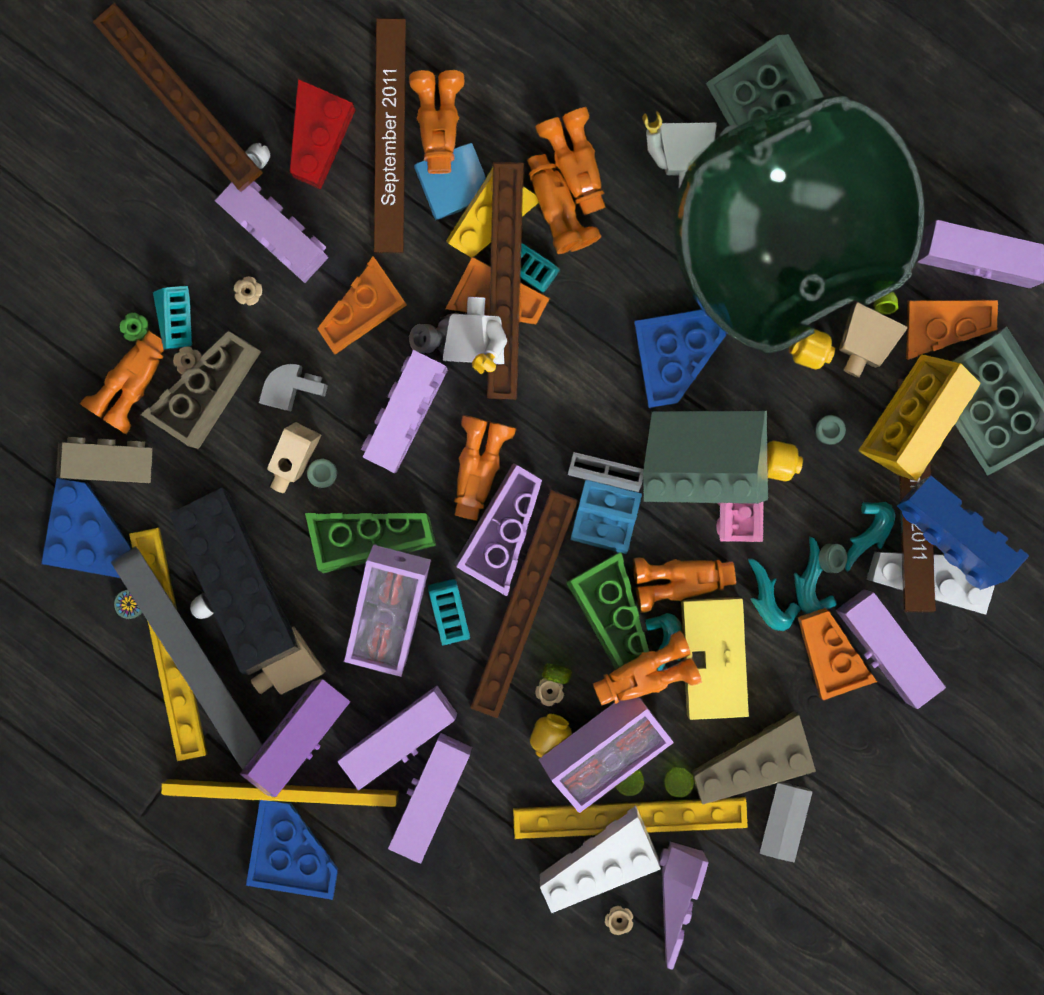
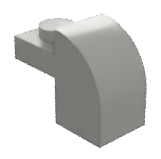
[259,364,328,412]

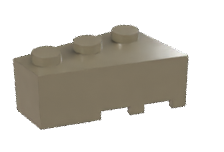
[56,437,152,483]

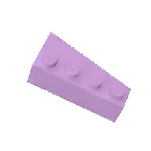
[215,181,328,283]
[361,350,448,473]
[454,463,542,596]

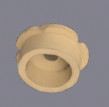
[234,276,263,305]
[173,347,202,375]
[535,677,564,706]
[605,906,633,935]

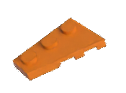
[317,256,407,354]
[446,257,550,325]
[906,300,998,360]
[798,608,877,700]

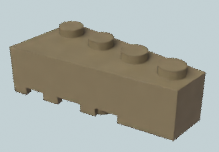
[141,331,261,449]
[691,711,816,805]

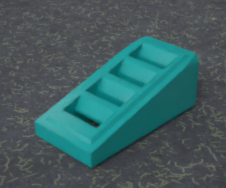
[521,243,560,294]
[153,286,192,350]
[428,579,470,646]

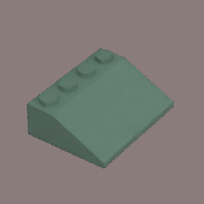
[706,34,846,184]
[952,327,1044,476]
[643,411,768,504]

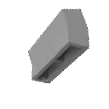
[568,452,644,492]
[759,782,812,862]

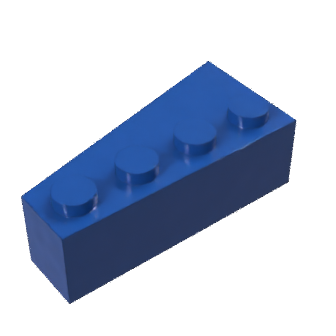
[897,476,1029,590]

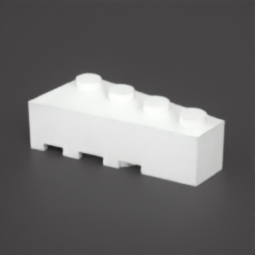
[866,552,995,614]
[540,805,661,913]

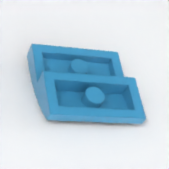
[414,143,486,220]
[570,480,642,554]

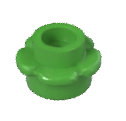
[120,313,148,341]

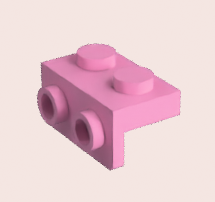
[716,502,763,542]

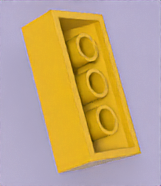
[859,354,981,481]

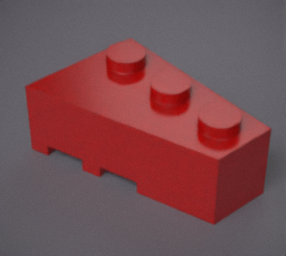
[290,79,355,189]

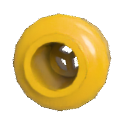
[789,327,835,370]
[767,441,803,481]
[530,714,572,758]

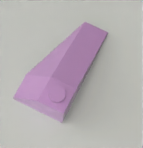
[659,842,709,970]

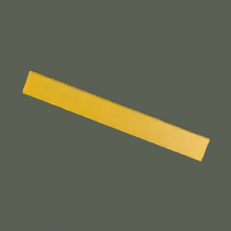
[129,528,207,761]
[161,779,399,807]
[513,797,748,839]

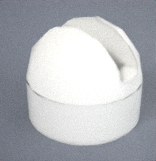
[245,143,270,169]
[190,593,214,619]

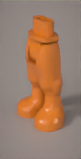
[409,70,465,174]
[535,107,605,215]
[527,154,602,254]
[80,331,164,434]
[454,415,516,521]
[633,557,736,613]
[593,631,702,706]

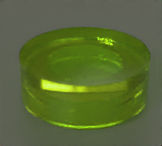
[541,664,572,684]
[664,767,694,797]
[616,769,644,796]

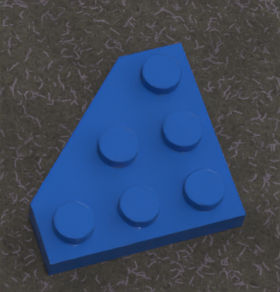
[634,307,726,408]
[42,478,132,578]
[246,800,338,900]

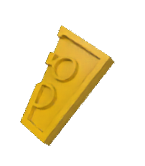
[446,168,539,258]

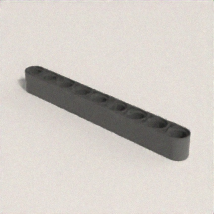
[111,546,262,770]

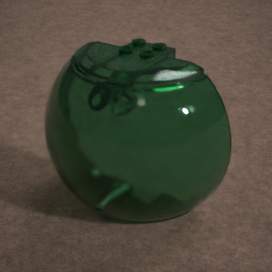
[673,96,925,353]

